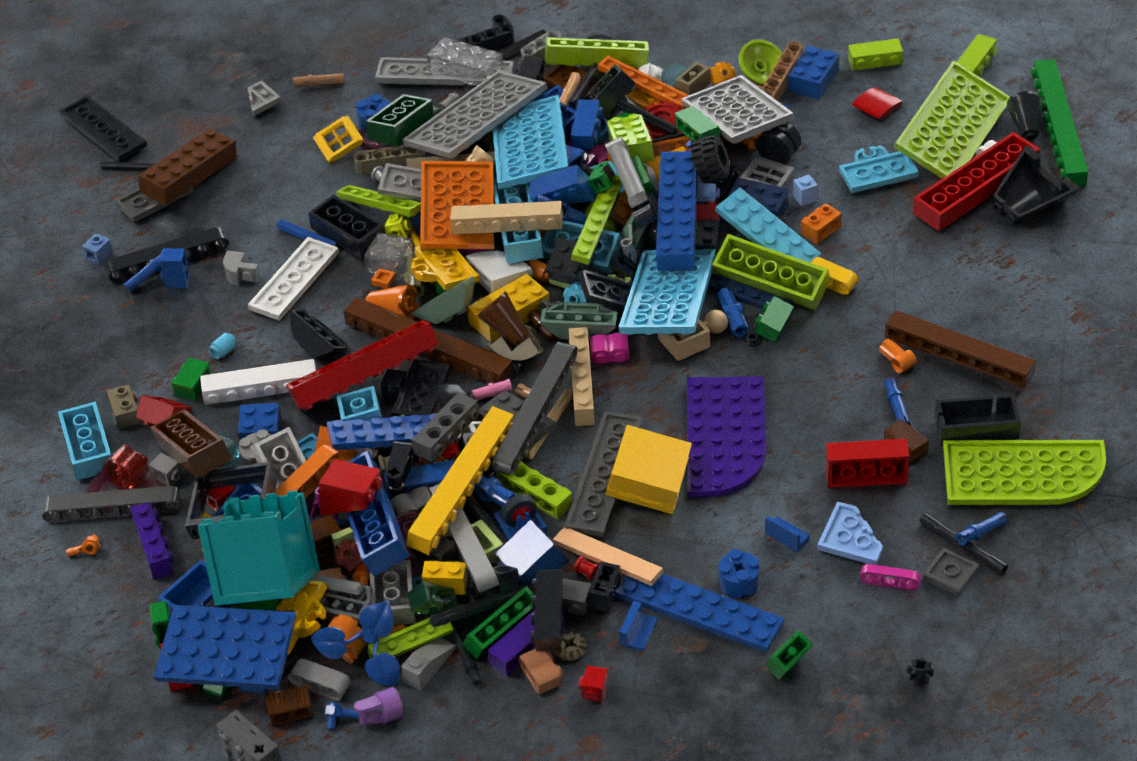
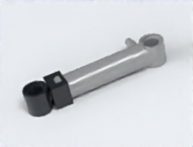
[605,136,658,228]

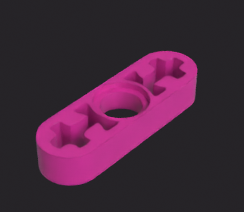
[860,564,921,590]

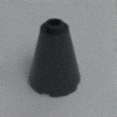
[1007,91,1042,141]

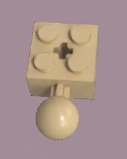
[658,310,728,361]

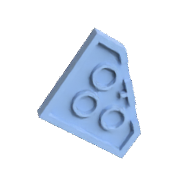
[817,501,883,565]

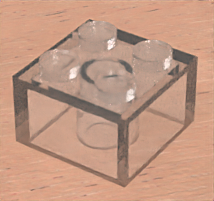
[364,232,413,279]

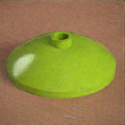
[739,39,782,86]

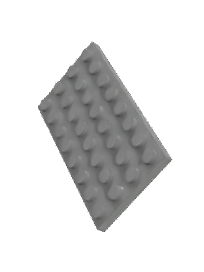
[402,70,548,159]

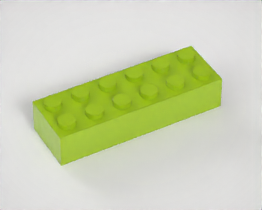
[712,234,831,311]

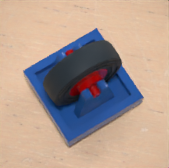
[493,494,547,541]

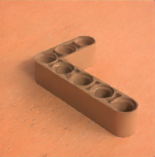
[756,41,803,102]

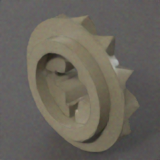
[554,632,587,661]

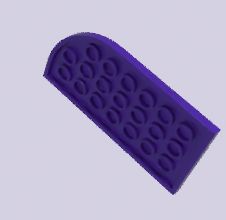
[687,376,766,497]

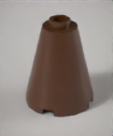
[477,291,527,345]

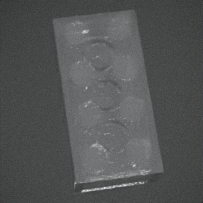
[427,37,504,86]

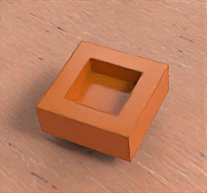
[371,268,396,289]

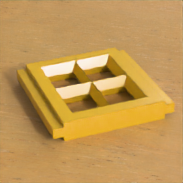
[313,115,364,163]

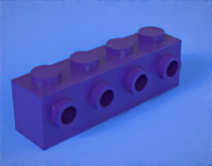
[130,502,174,580]

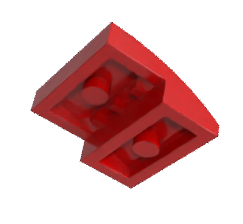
[852,87,902,119]

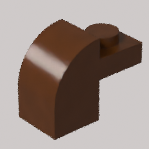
[609,190,633,228]

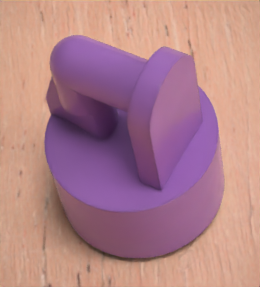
[354,687,404,725]

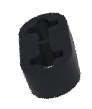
[610,253,638,281]

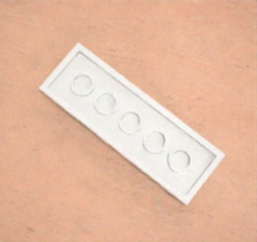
[248,237,339,321]

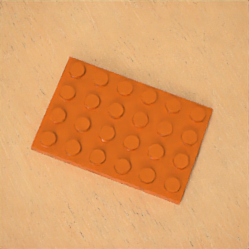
[420,161,494,249]

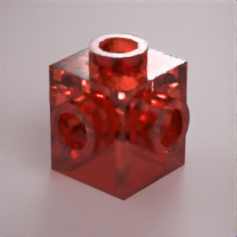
[334,540,364,573]

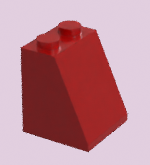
[319,459,382,515]

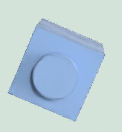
[793,175,818,207]

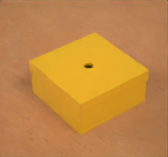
[605,425,692,514]

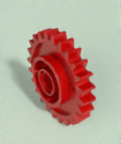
[644,100,684,140]

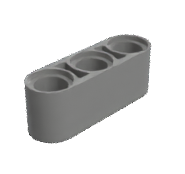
[521,30,561,61]
[288,659,351,701]

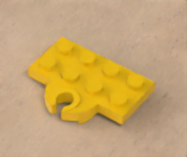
[411,246,479,290]
[275,580,328,655]

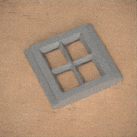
[740,156,795,188]

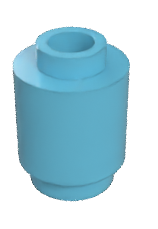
[209,333,237,360]

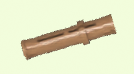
[293,73,345,88]

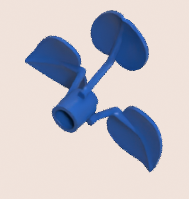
[311,600,400,686]

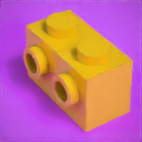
[422,561,468,595]

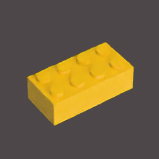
[467,274,550,343]

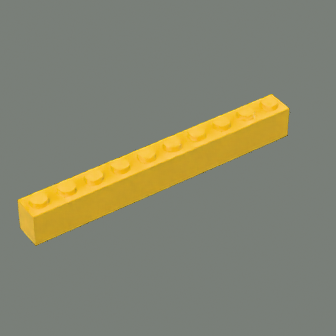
[406,406,514,555]

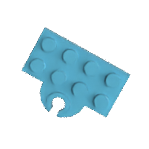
[839,145,919,193]

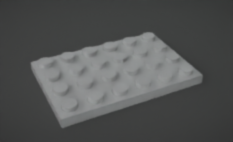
[681,75,794,144]

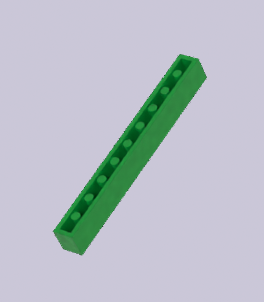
[1031,59,1088,186]

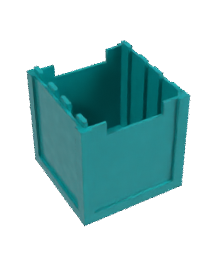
[198,490,320,605]

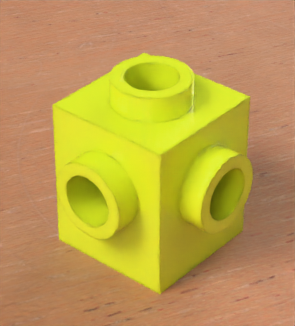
[385,214,413,241]

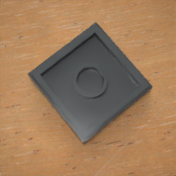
[923,548,980,596]

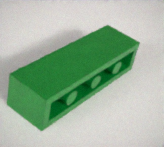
[463,586,535,659]

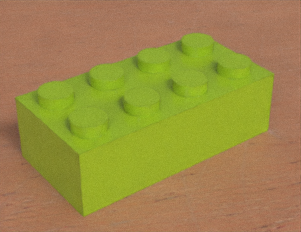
[607,114,654,162]

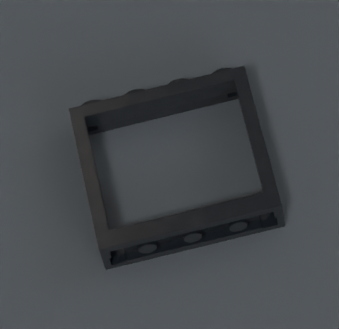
[185,462,278,539]

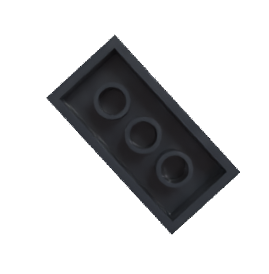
[308,194,387,259]

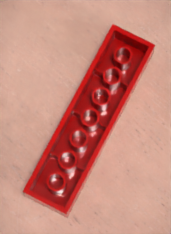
[913,132,1040,231]
[286,320,439,410]

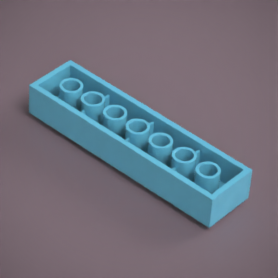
[493,164,543,264]

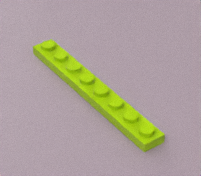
[571,175,623,265]

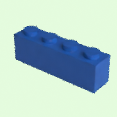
[383,459,456,500]

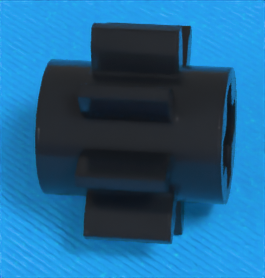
[907,658,934,685]

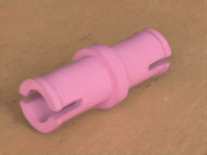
[472,379,512,401]

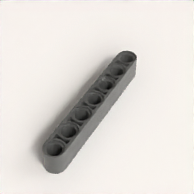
[42,486,180,522]

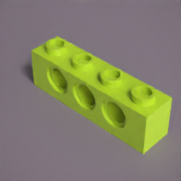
[496,461,573,520]

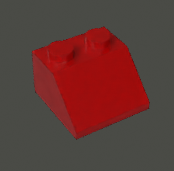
[136,395,193,426]

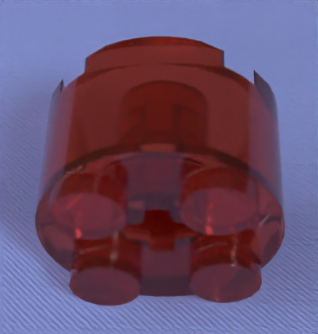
[102,444,149,490]

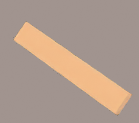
[553,527,663,586]

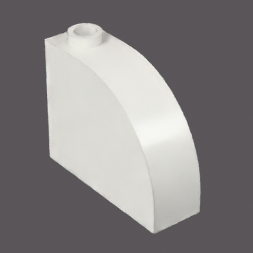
[466,251,533,294]

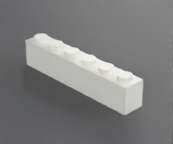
[200,359,316,405]

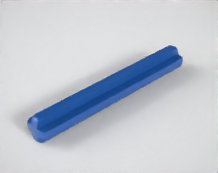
[276,219,337,247]

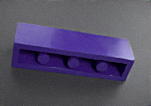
[487,608,564,676]

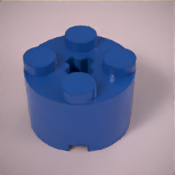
[356,94,390,133]
[718,549,760,599]

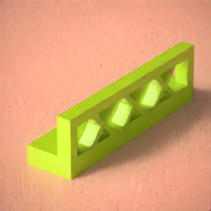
[367,618,453,658]

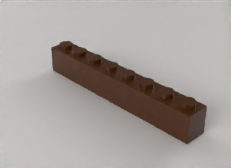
[885,310,1036,388]

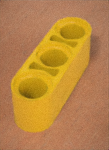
[810,257,859,295]

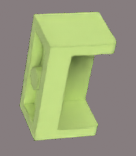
[471,520,503,562]

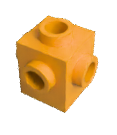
[710,61,736,86]

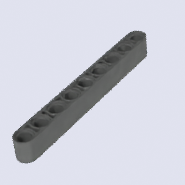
[492,342,578,475]

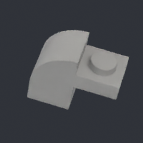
[223,251,260,285]

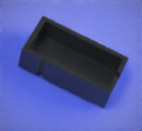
[935,394,1021,445]

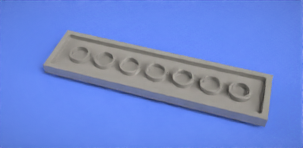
[375,57,514,86]

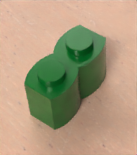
[149,601,171,649]

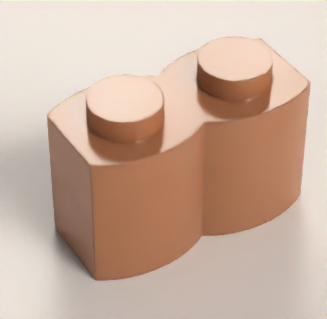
[519,649,563,695]

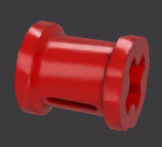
[574,556,599,581]

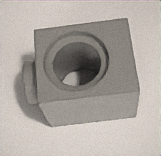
[149,453,182,486]

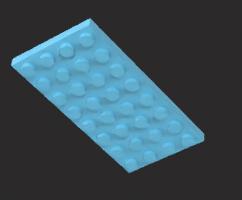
[493,95,569,189]
[619,249,716,335]

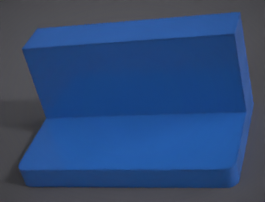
[765,516,810,552]
[619,601,657,651]

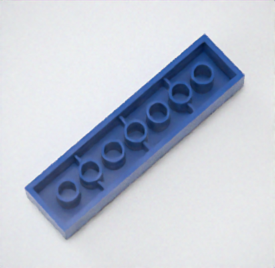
[656,151,698,271]
[347,451,409,576]

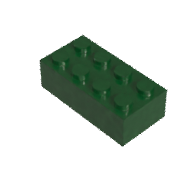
[366,94,434,146]

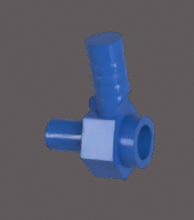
[324,702,359,730]

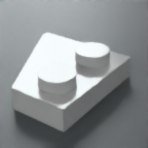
[248,81,281,116]

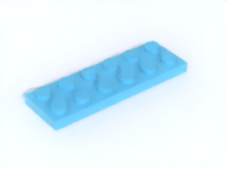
[715,188,822,263]

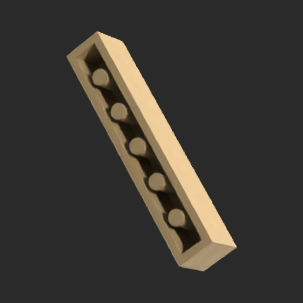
[450,201,563,234]
[569,327,595,426]

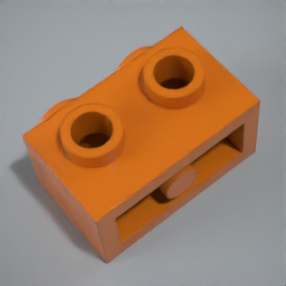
[801,203,842,244]

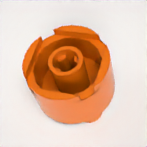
[328,614,368,663]

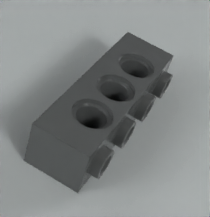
[411,392,479,462]

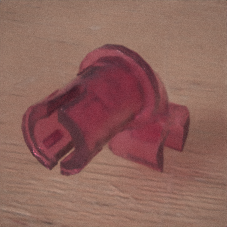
[355,126,381,149]

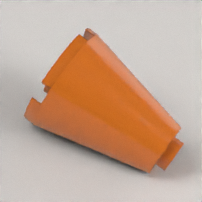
[365,285,419,320]

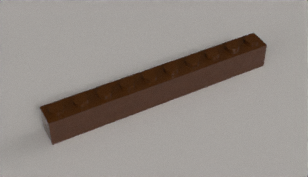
[343,297,513,384]

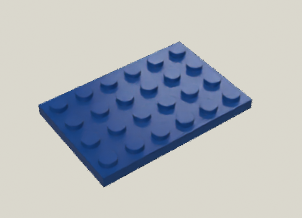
[154,605,296,690]

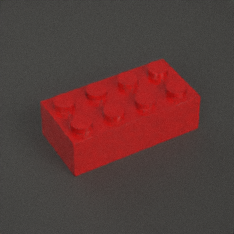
[825,439,909,488]

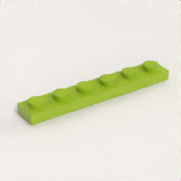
[336,185,421,217]

